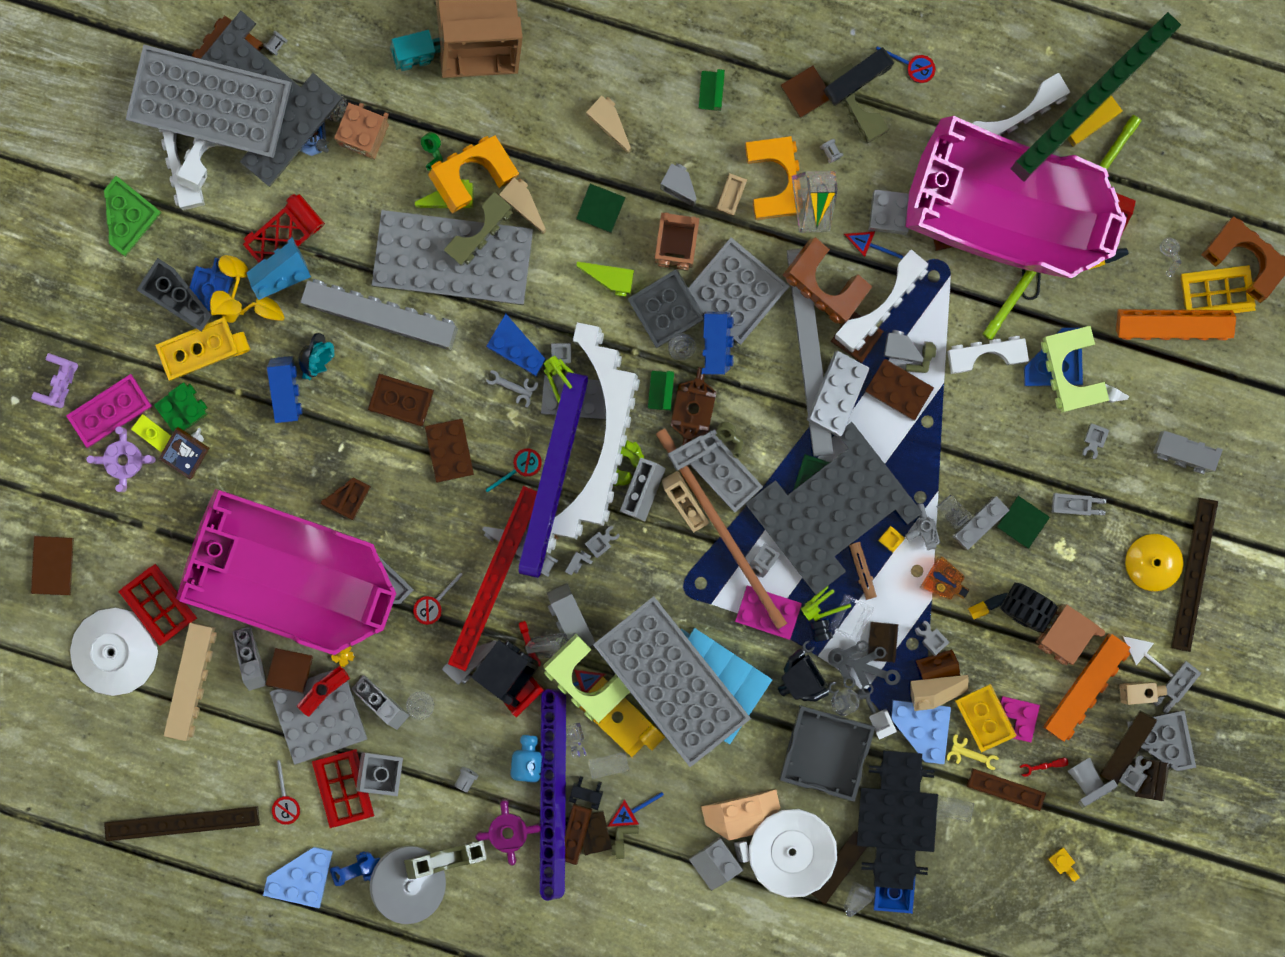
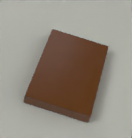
[368,374,434,427]
[31,536,74,595]

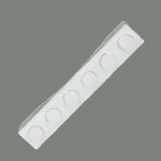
[972,73,1070,136]
[158,128,205,210]
[835,250,928,352]

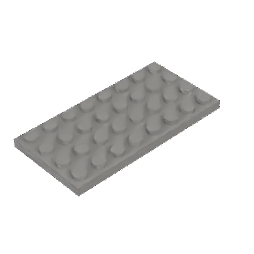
[125,45,292,158]
[372,210,533,305]
[593,596,751,767]

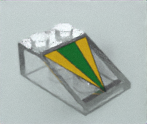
[792,171,838,233]

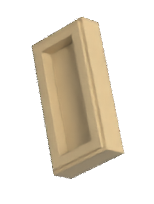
[716,173,747,216]

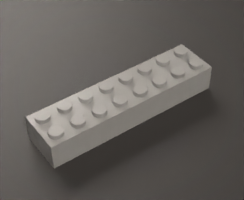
[301,279,458,350]

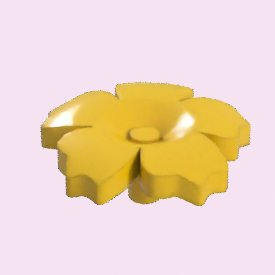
[331,646,355,667]

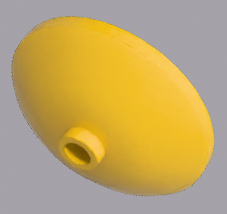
[1125,534,1183,591]

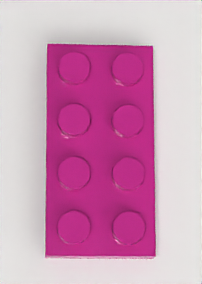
[66,374,153,448]

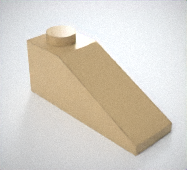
[586,96,631,154]
[499,178,546,234]
[661,471,710,533]
[910,675,968,711]

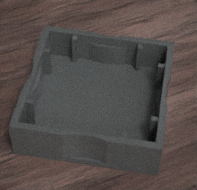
[779,705,875,802]

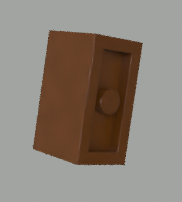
[916,649,961,680]

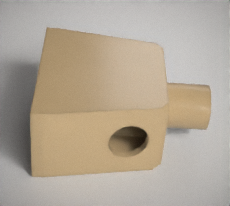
[1119,682,1167,705]

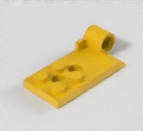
[155,317,251,381]
[580,677,665,757]

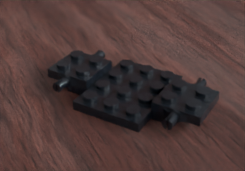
[857,750,938,890]

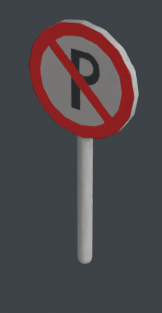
[413,573,463,625]
[272,760,300,825]

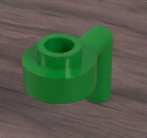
[421,132,443,171]

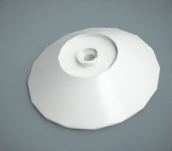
[70,608,158,696]
[749,809,837,898]

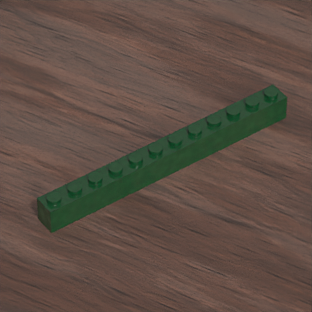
[1010,12,1181,182]

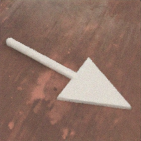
[1123,636,1174,678]

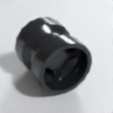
[810,619,833,642]

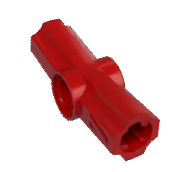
[297,665,350,717]

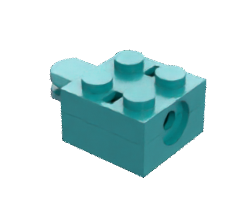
[390,30,440,71]

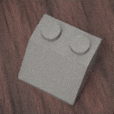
[660,163,696,207]
[689,837,743,891]

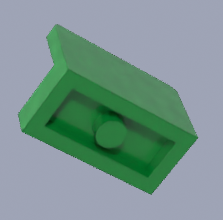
[698,69,725,111]
[648,371,674,411]

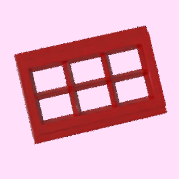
[118,563,197,646]
[312,749,375,828]

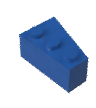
[702,311,734,374]
[486,314,546,377]
[267,356,302,423]

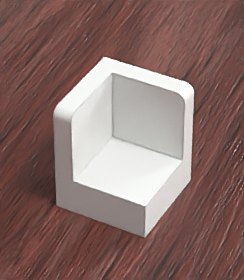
[869,709,897,740]

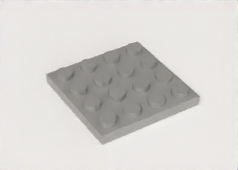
[688,238,790,345]
[270,670,368,765]

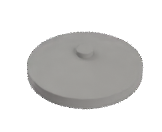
[370,846,446,924]

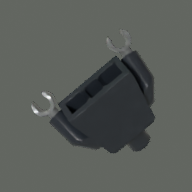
[778,641,839,702]

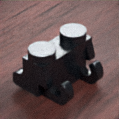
[568,776,603,810]

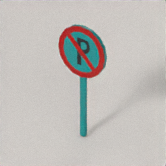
[486,448,542,492]

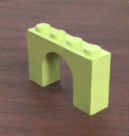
[1041,326,1109,413]
[543,634,630,723]

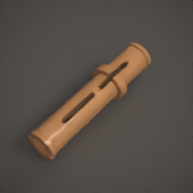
[849,542,877,600]

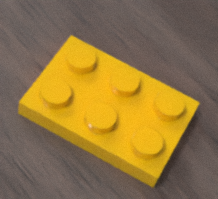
[955,684,1017,753]

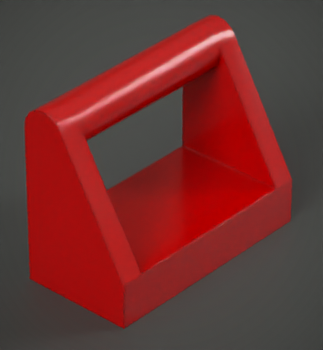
[504,677,545,718]

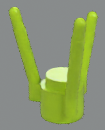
[543,356,574,404]
[801,586,851,621]

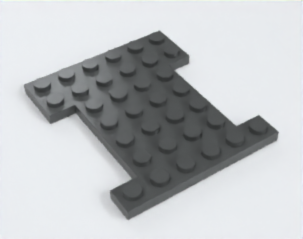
[201,10,343,187]
[745,422,922,595]

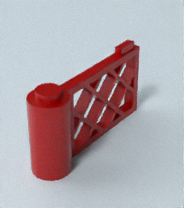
[243,194,325,263]

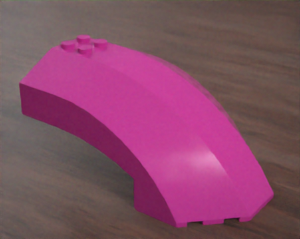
[906,116,1126,278]
[176,488,396,655]

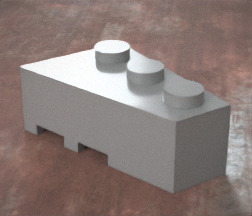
[1153,431,1223,475]
[547,583,595,647]

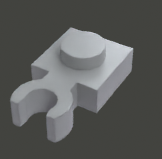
[551,343,572,376]
[1082,423,1109,460]
[585,526,620,558]
[915,621,950,656]
[1119,755,1152,792]

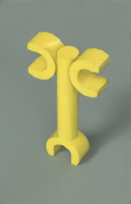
[946,734,999,770]

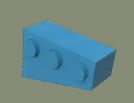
[247,237,311,300]

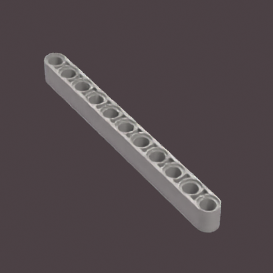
[787,248,833,456]

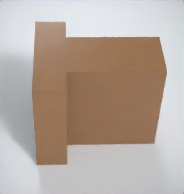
[435,0,523,78]

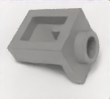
[749,544,780,578]
[565,550,593,575]

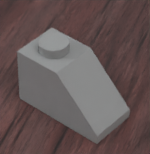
[883,330,924,363]

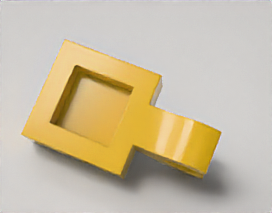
[1048,847,1080,882]

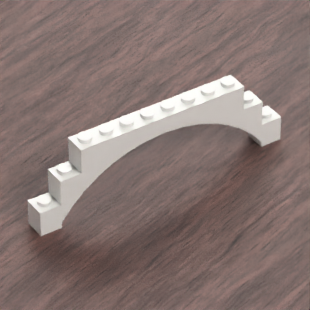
[546,322,640,554]

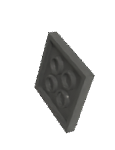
[628,269,704,348]

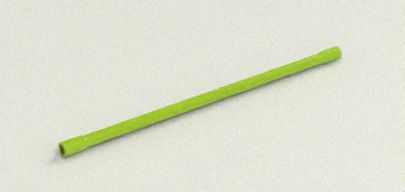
[982,115,1142,340]

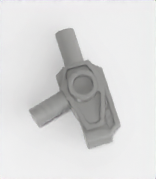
[905,504,940,550]

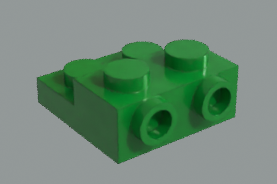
[154,382,208,432]

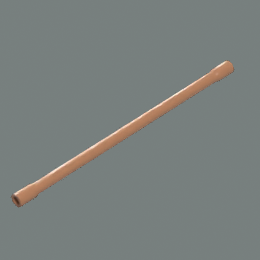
[656,429,787,629]

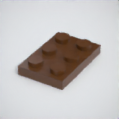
[865,359,934,421]
[425,419,474,483]

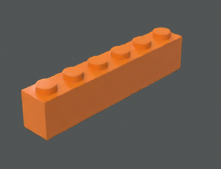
[1116,309,1236,340]
[1043,634,1131,742]

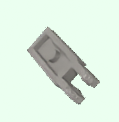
[667,430,723,471]
[1051,493,1106,516]
[1153,661,1201,714]

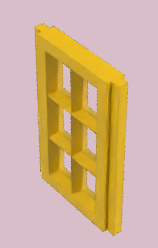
[1181,265,1256,313]

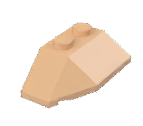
[701,789,780,840]

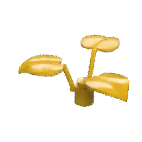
[210,255,285,323]

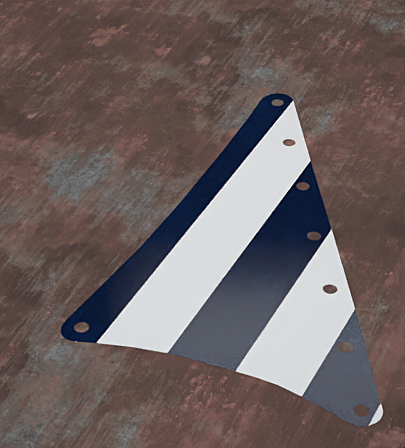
[683,259,951,732]

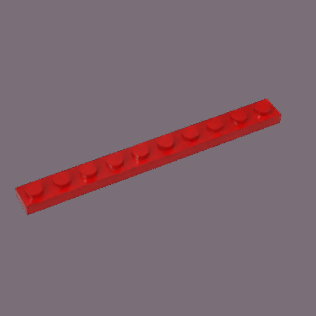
[448,486,537,671]

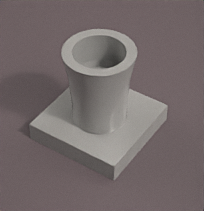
[1067,758,1118,809]

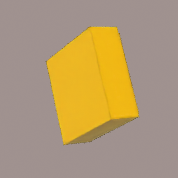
[878,526,905,553]

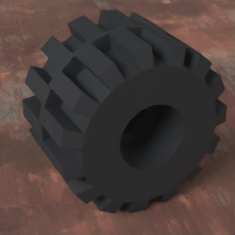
[1000,582,1058,633]

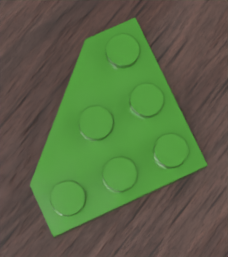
[104,176,162,257]

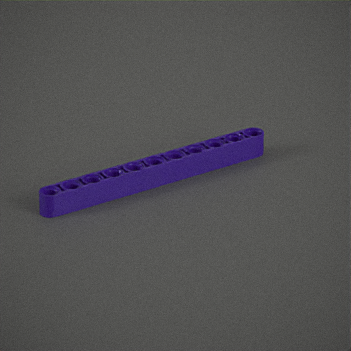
[518,372,588,578]
[540,688,566,901]

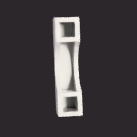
[175,138,225,193]
[947,336,1029,374]

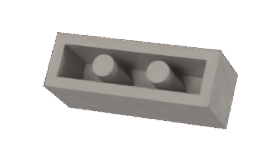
[620,458,666,522]
[952,496,1009,550]

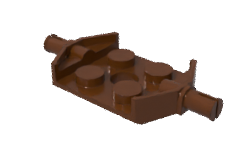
[670,367,717,446]

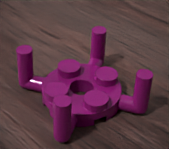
[475,799,541,866]

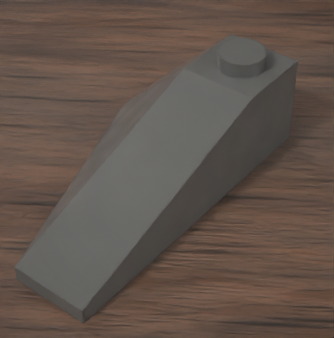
[137,258,212,332]

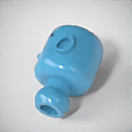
[510,735,542,782]

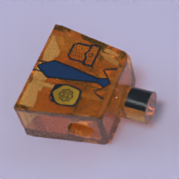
[920,556,969,600]

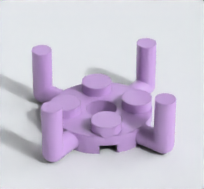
[32,353,78,408]
[86,426,156,493]

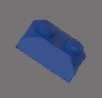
[874,876,916,914]

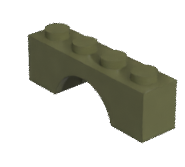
[829,63,889,143]
[444,192,513,266]
[404,841,487,879]

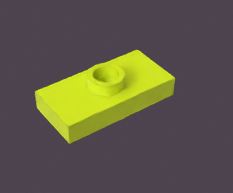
[131,414,172,452]

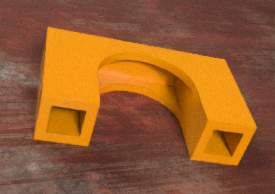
[428,135,519,213]
[745,136,805,220]

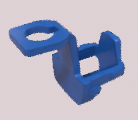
[330,851,381,886]

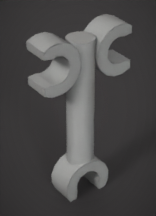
[486,370,538,408]

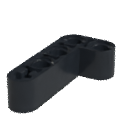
[823,47,895,106]

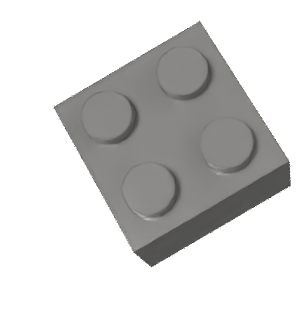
[868,190,909,235]
[356,752,403,796]

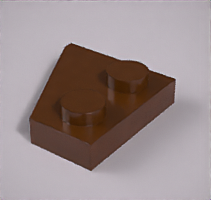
[320,478,371,521]

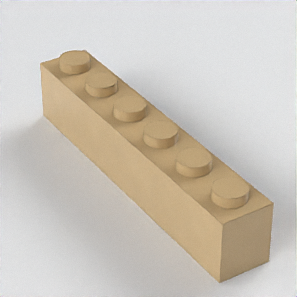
[164,623,217,741]

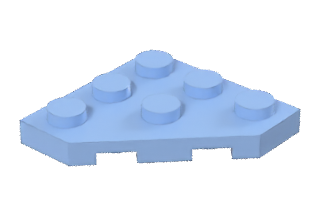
[891,700,951,764]
[263,847,333,908]

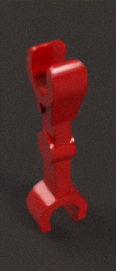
[519,621,541,667]
[1019,757,1069,777]

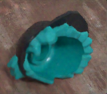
[298,333,335,381]

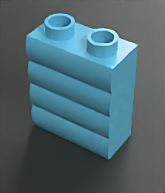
[680,628,772,744]

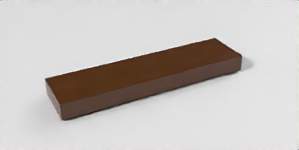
[967,768,1046,811]

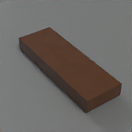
[565,803,592,865]

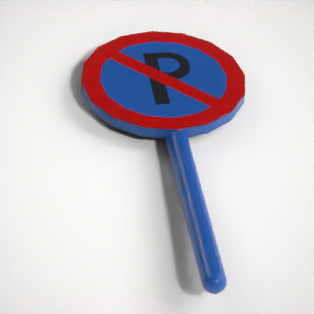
[876,46,936,83]

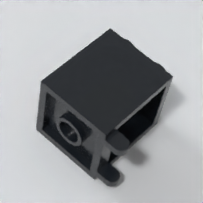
[471,640,538,708]

